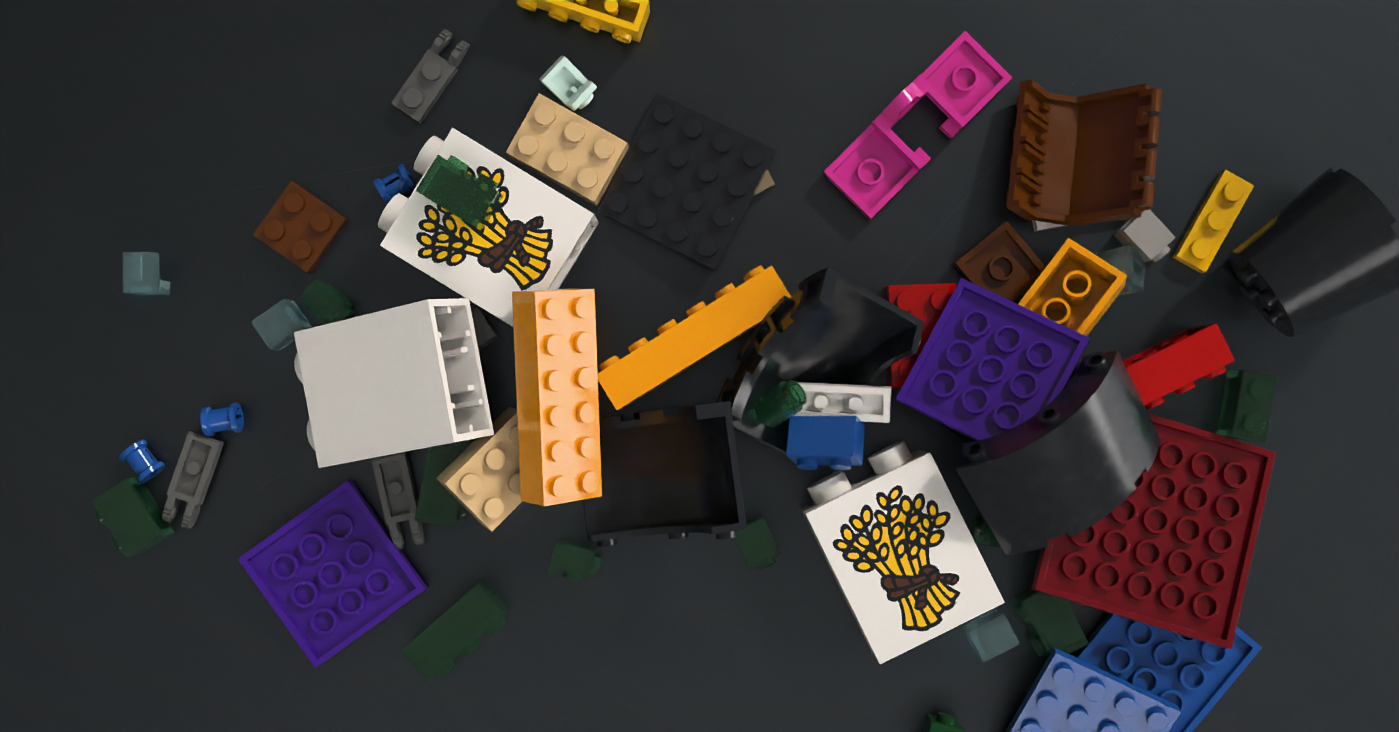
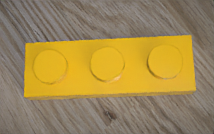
[1172,169,1254,273]

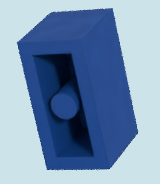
[786,416,865,470]

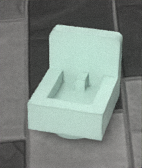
[539,55,597,111]

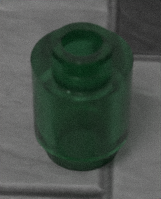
[301,279,354,324]
[755,380,807,428]

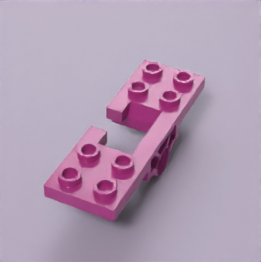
[823,31,1013,220]

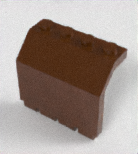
[1006,79,1162,226]

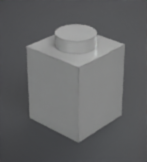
[1113,210,1176,264]

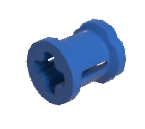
[373,163,417,204]
[200,403,244,437]
[119,439,165,484]

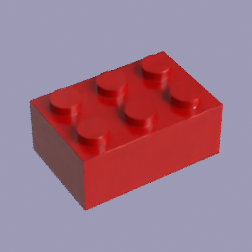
[883,283,956,387]
[1123,323,1235,410]

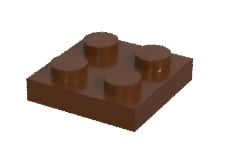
[253,180,349,274]
[953,221,1046,302]

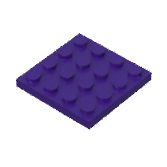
[896,278,1090,441]
[238,479,428,669]

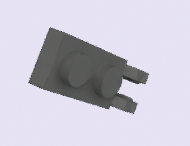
[391,29,470,124]
[162,431,225,529]
[372,452,425,549]

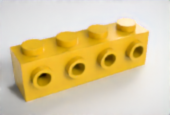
[515,0,650,43]

